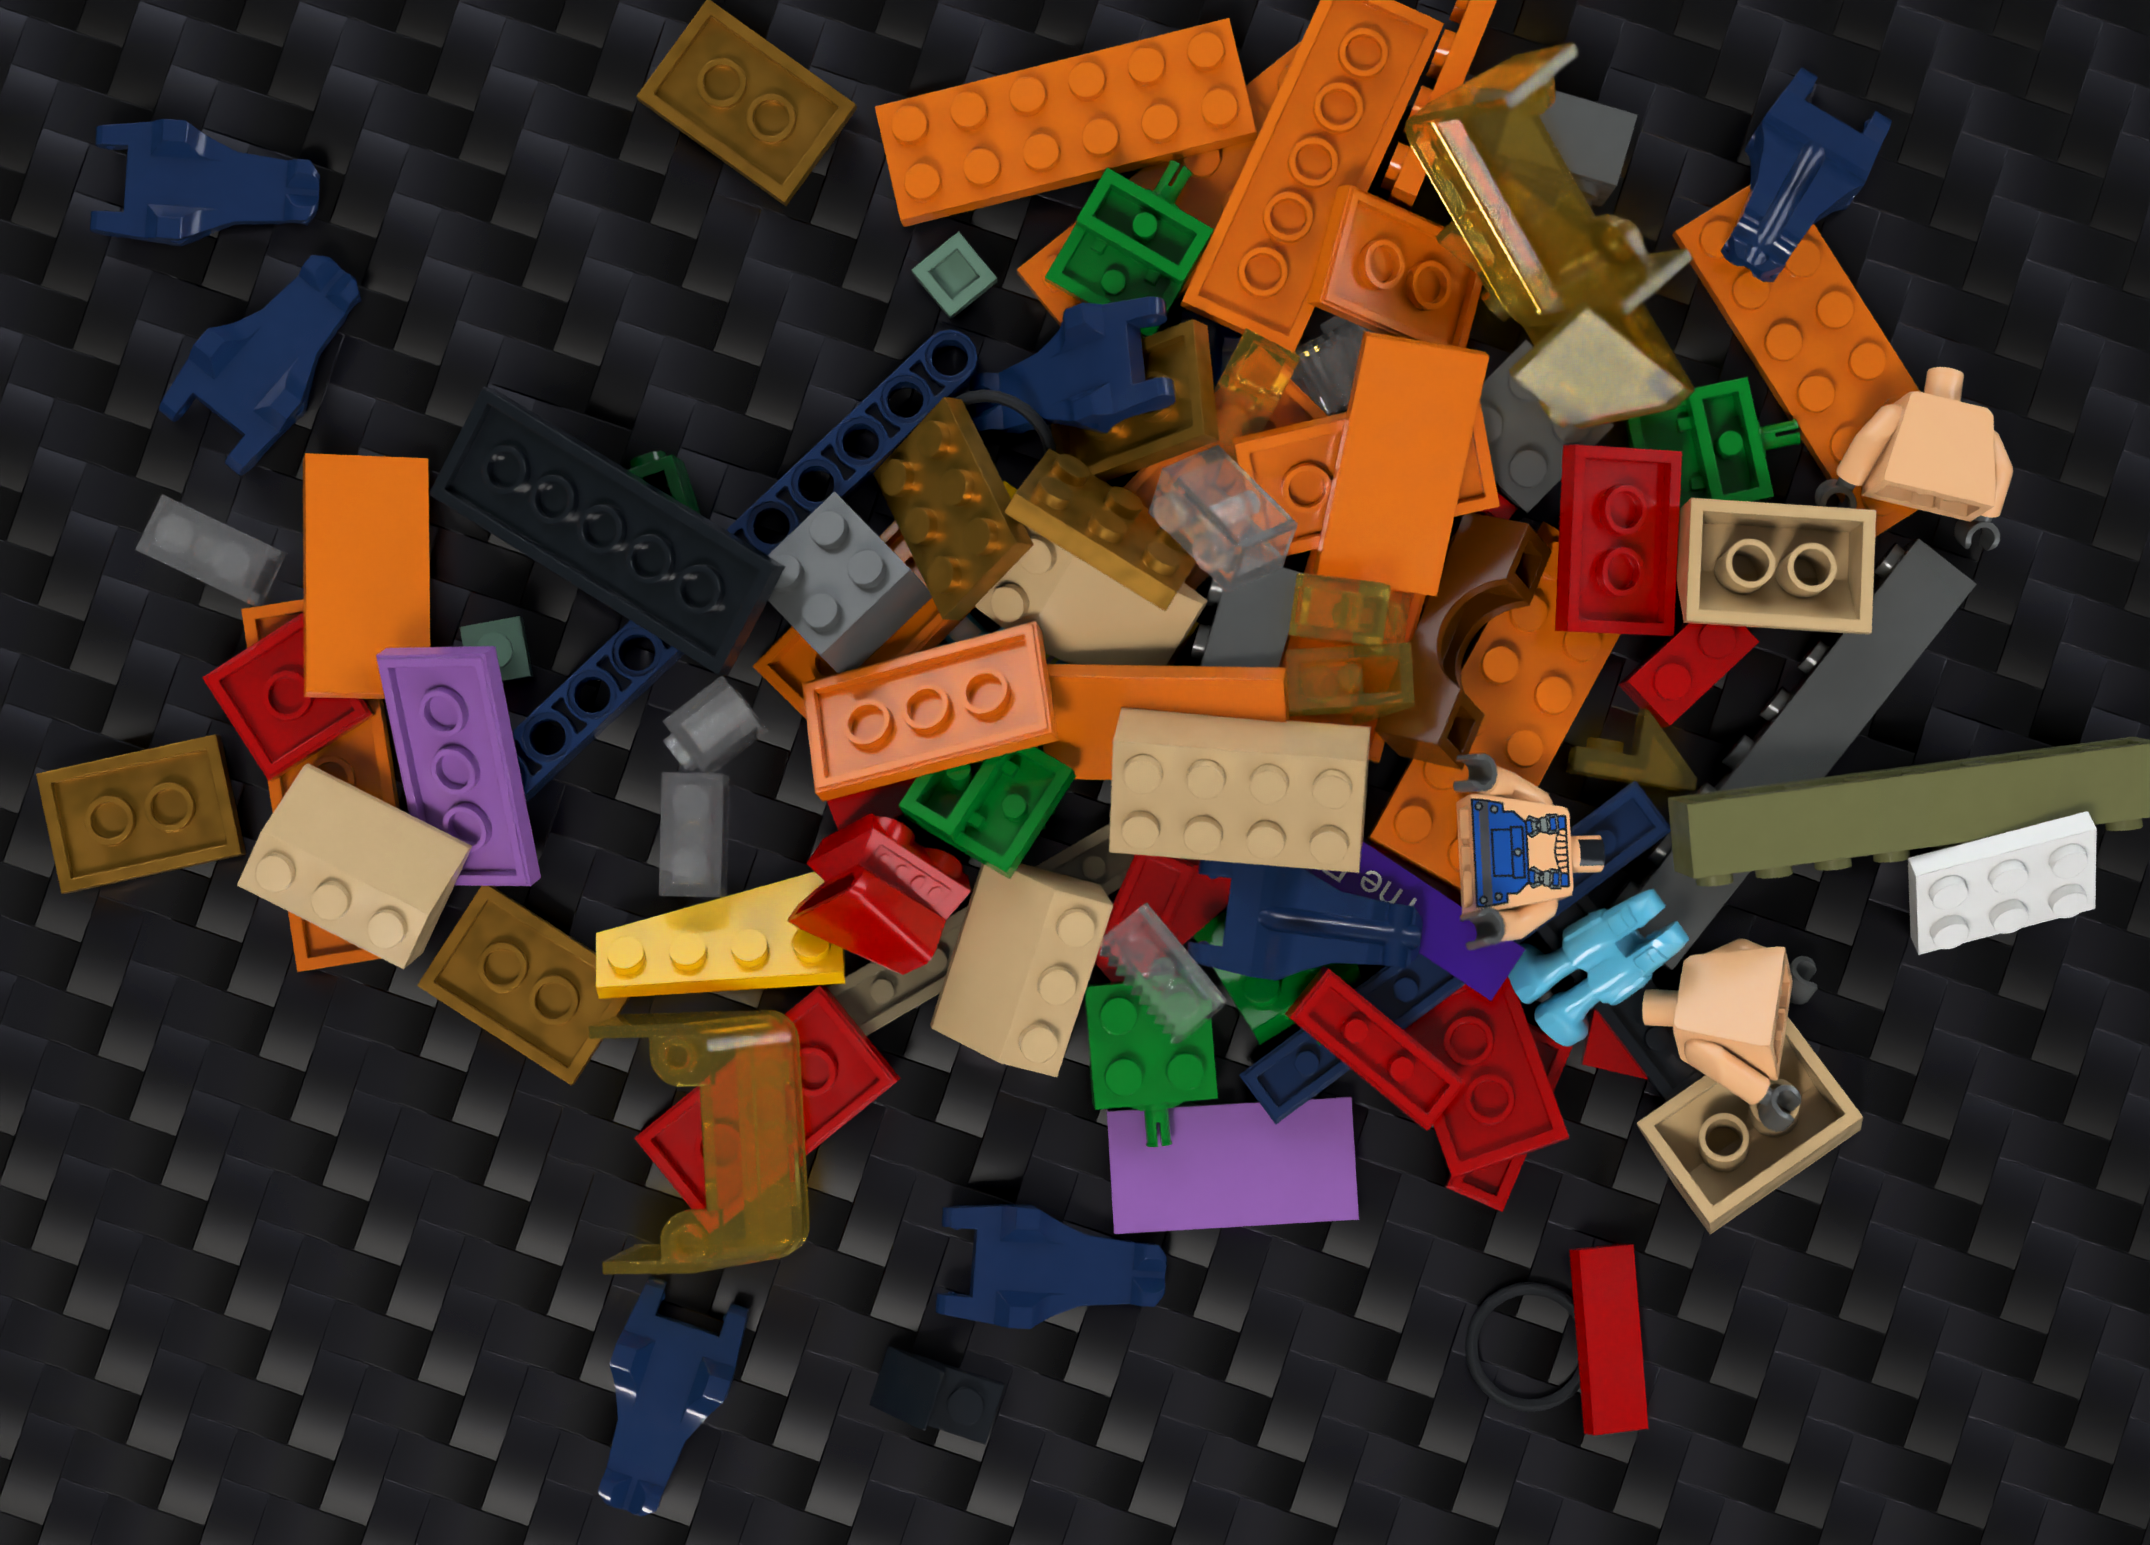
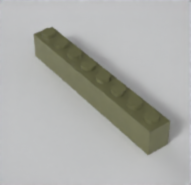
[1668,737,2150,886]

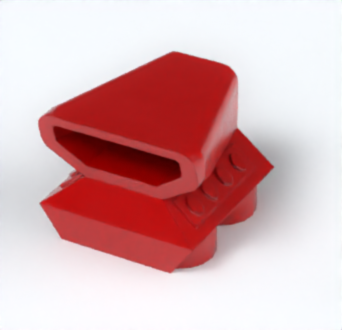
[787,813,971,975]

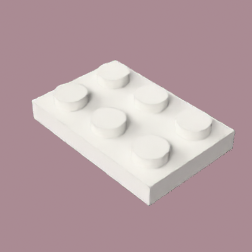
[1908,811,2097,955]

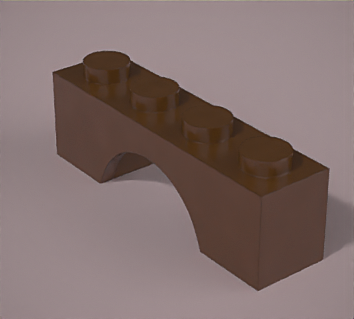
[1374,513,1552,770]

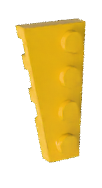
[596,872,845,999]

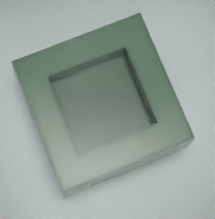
[912,231,998,320]
[460,616,534,683]

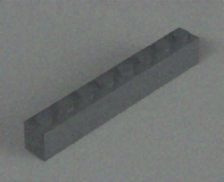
[1608,538,1976,970]

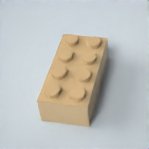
[1109,707,1371,873]

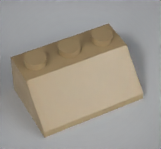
[1676,498,1876,635]
[237,763,473,969]
[930,863,1113,1077]
[1637,1017,1863,1235]

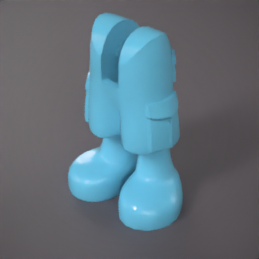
[1508,889,1689,1047]

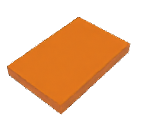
[1307,184,1492,348]

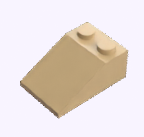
[975,525,1208,666]

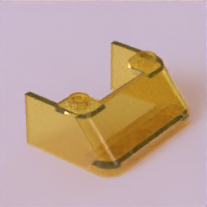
[1405,43,1693,327]
[1436,170,1695,429]
[589,1010,810,1274]

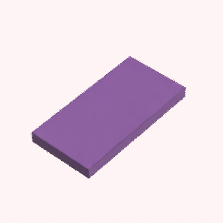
[376,646,541,886]
[1107,1096,1359,1234]

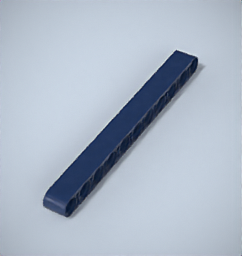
[512,329,979,803]

